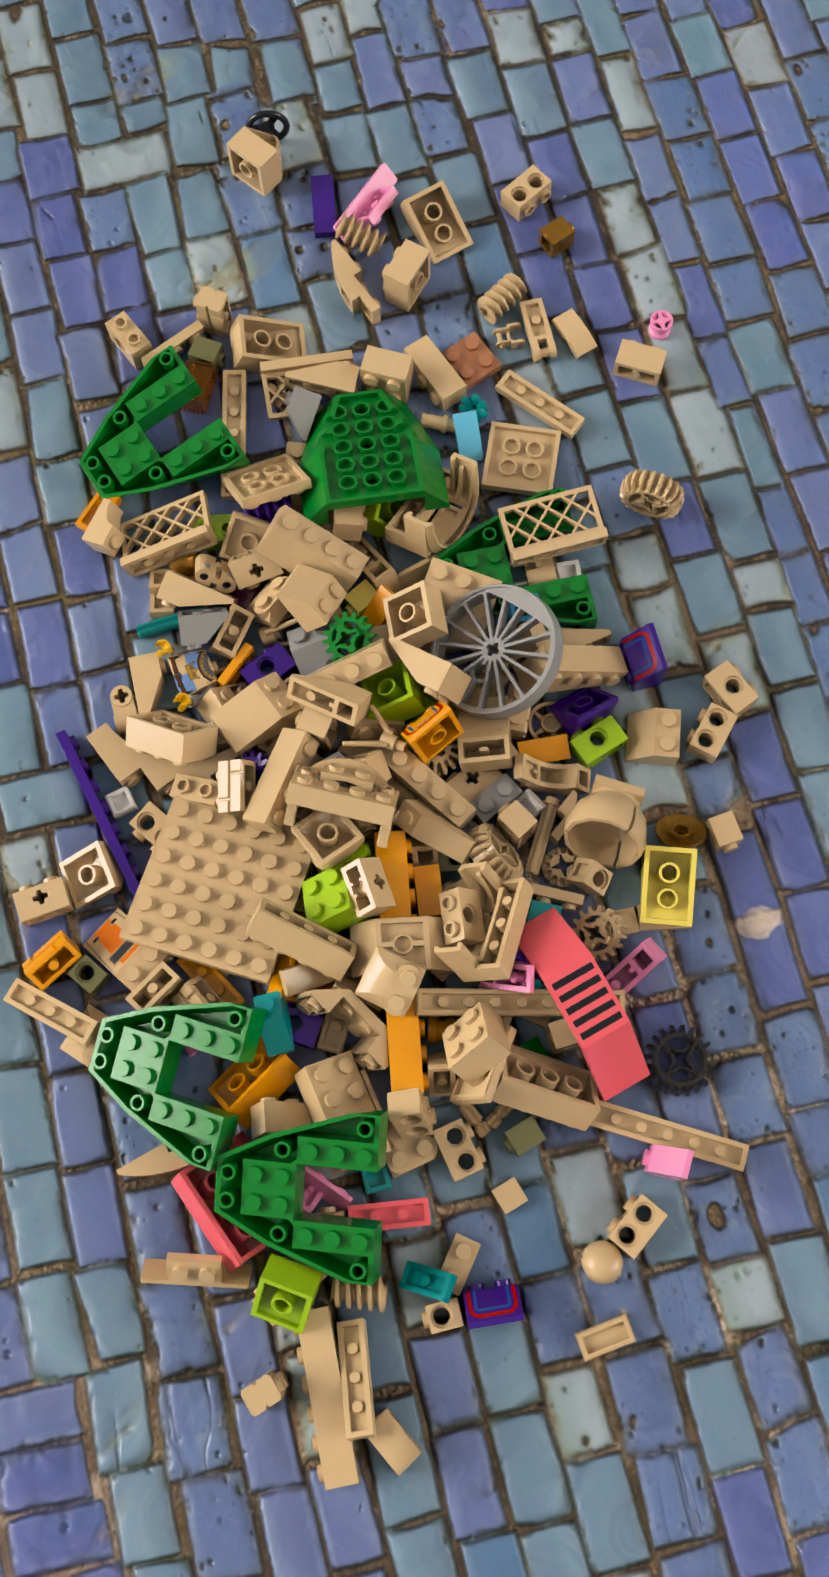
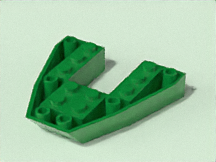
[79,345,251,499]
[435,487,598,629]
[88,1002,267,1171]
[214,1110,388,1286]

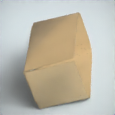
[368,1407,422,1476]

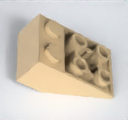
[457,695,513,773]

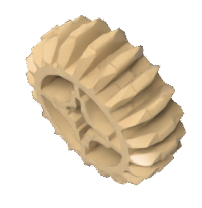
[619,469,685,519]
[467,822,524,880]

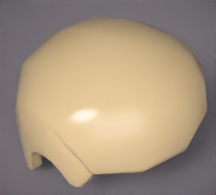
[581,1240,623,1286]

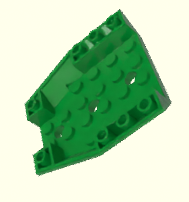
[299,389,450,525]

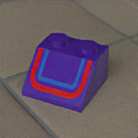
[619,622,668,692]
[462,1278,524,1329]

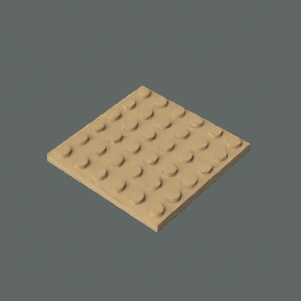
[119,795,313,985]

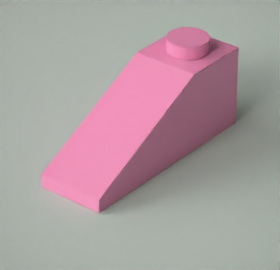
[605,937,667,995]
[480,961,535,993]
[641,1144,694,1181]

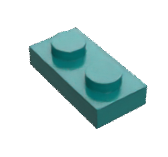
[398,1260,457,1304]

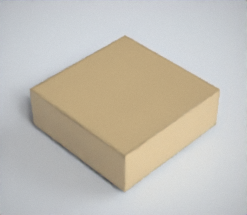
[491,1177,528,1215]

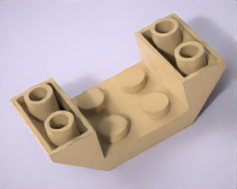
[350,916,456,978]
[294,989,388,1072]

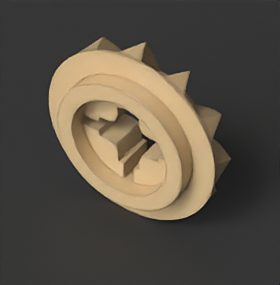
[542,847,577,887]

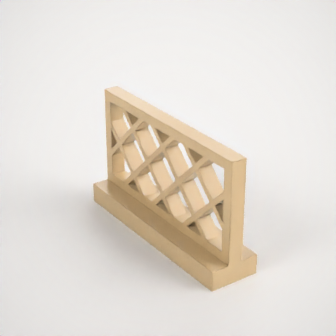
[259,350,358,421]
[497,485,609,568]
[120,490,218,578]

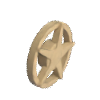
[528,701,570,739]

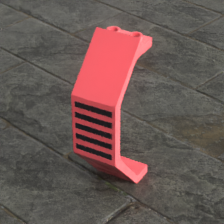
[517,907,650,1102]

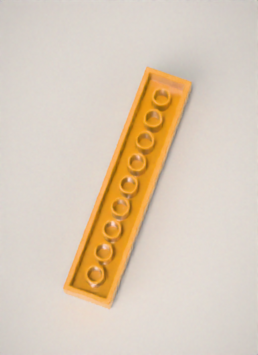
[374,830,429,1097]

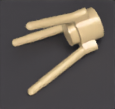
[258,612,298,647]

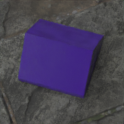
[549,687,619,737]

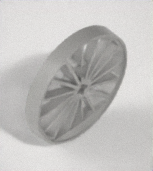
[431,584,563,720]

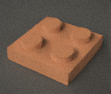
[441,331,502,392]

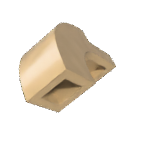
[513,753,591,795]

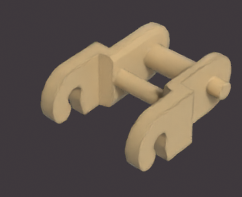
[492,322,526,350]

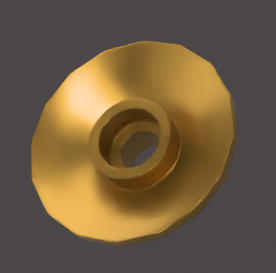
[655,814,706,848]

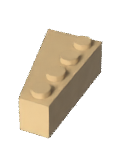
[515,644,628,694]

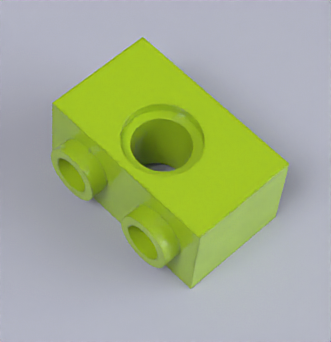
[569,715,628,769]

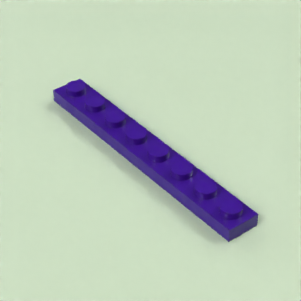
[56,729,142,897]

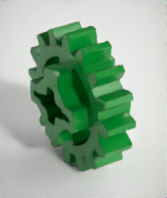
[322,611,377,661]

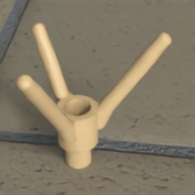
[342,704,408,752]

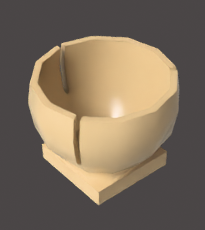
[563,774,647,869]

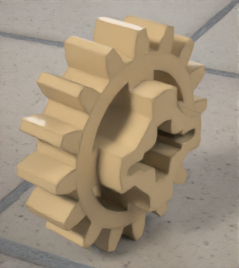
[571,905,627,962]

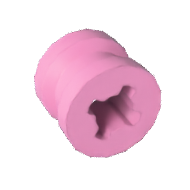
[648,310,673,340]

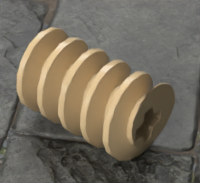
[335,210,386,258]
[477,273,527,325]
[331,1276,388,1313]

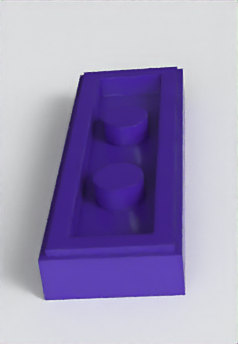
[310,174,336,238]

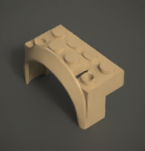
[385,452,479,558]
[283,758,400,848]
[434,861,534,982]

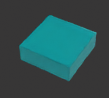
[361,1163,393,1195]

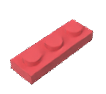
[348,1197,431,1230]

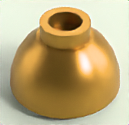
[169,553,200,580]

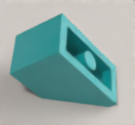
[253,991,295,1057]

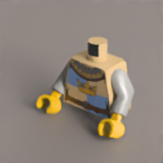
[154,639,228,712]

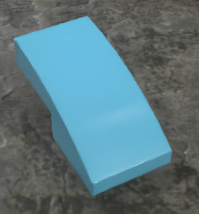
[452,410,484,462]

